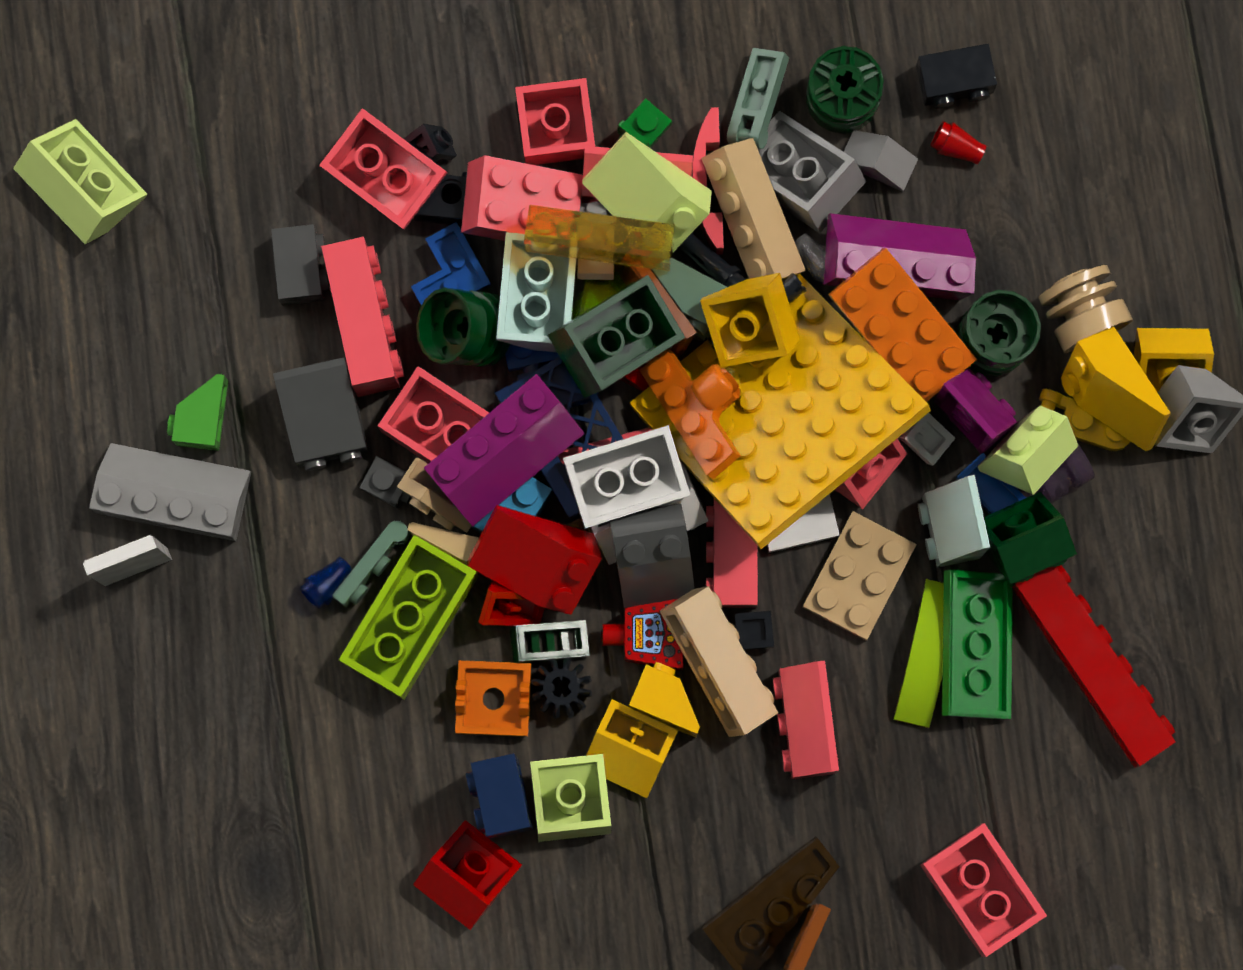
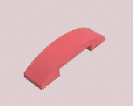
[692,107,724,255]

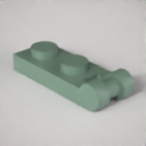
[727,48,789,149]
[332,521,410,608]

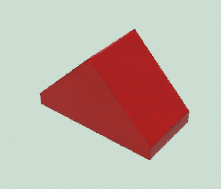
[478,581,545,626]

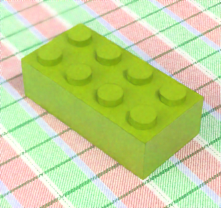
[339,535,479,700]

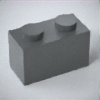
[271,224,330,306]

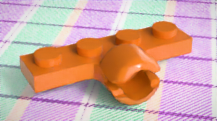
[639,349,741,479]

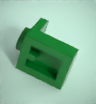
[617,98,672,149]

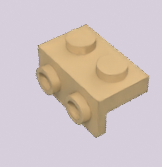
[397,458,472,533]

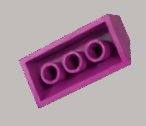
[824,213,976,301]
[424,374,585,527]

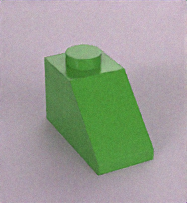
[167,374,228,451]

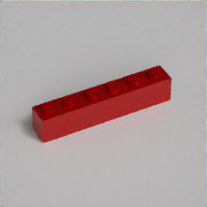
[1013,565,1176,768]

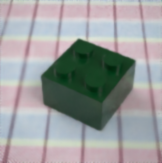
[984,492,1077,584]

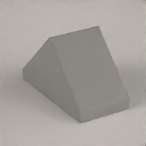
[844,130,918,192]

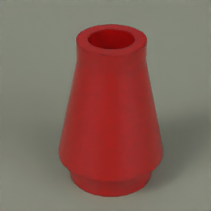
[931,121,986,165]

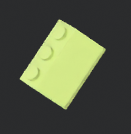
[13,119,147,244]

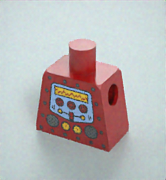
[603,599,683,671]

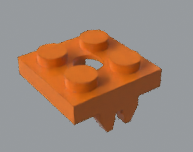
[455,660,532,737]

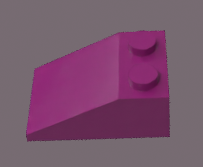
[934,368,1017,454]

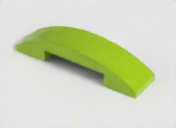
[893,579,944,728]

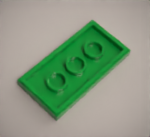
[942,570,1013,720]

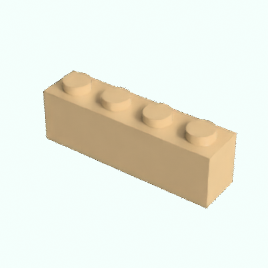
[701,138,806,281]
[660,586,778,737]

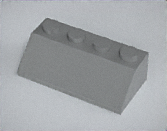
[89,443,251,541]

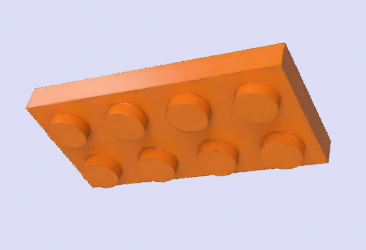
[828,247,977,402]

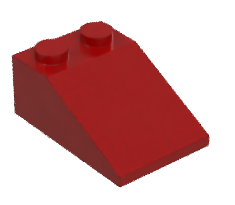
[467,505,602,615]

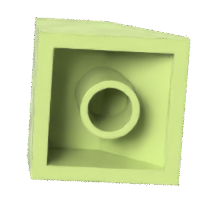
[977,405,1078,495]
[530,754,611,842]

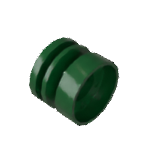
[806,46,884,134]
[416,288,510,367]
[956,290,1041,377]

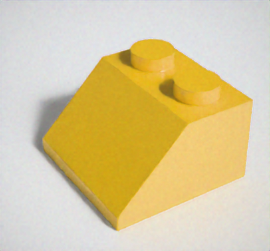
[700,273,800,368]
[1133,328,1214,392]
[629,662,700,738]

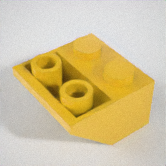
[586,699,678,798]

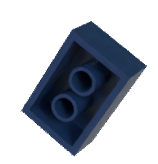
[466,753,534,839]

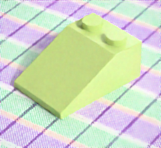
[582,132,712,256]

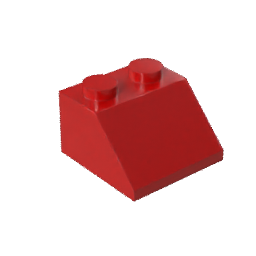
[413,820,522,930]

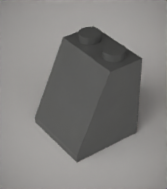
[273,357,369,471]

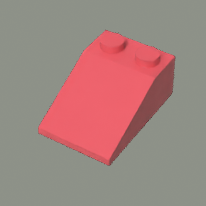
[319,108,448,230]

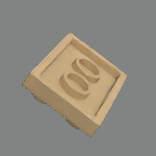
[802,511,917,641]

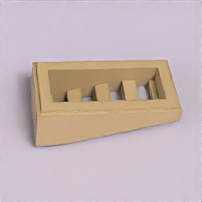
[408,522,479,565]

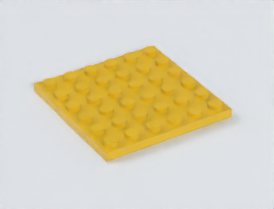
[630,274,931,549]

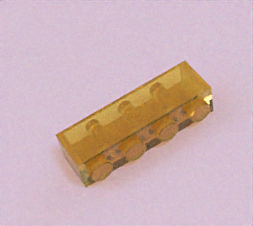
[524,205,675,271]

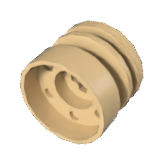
[1038,265,1133,353]

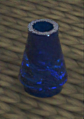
[300,556,353,609]

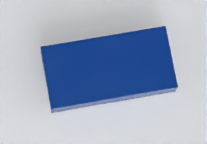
[956,453,1026,514]

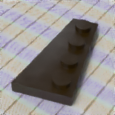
[701,836,840,970]

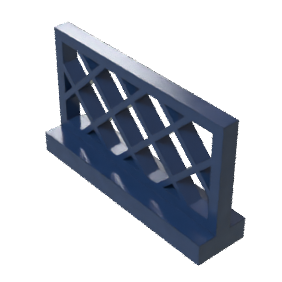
[495,356,623,519]

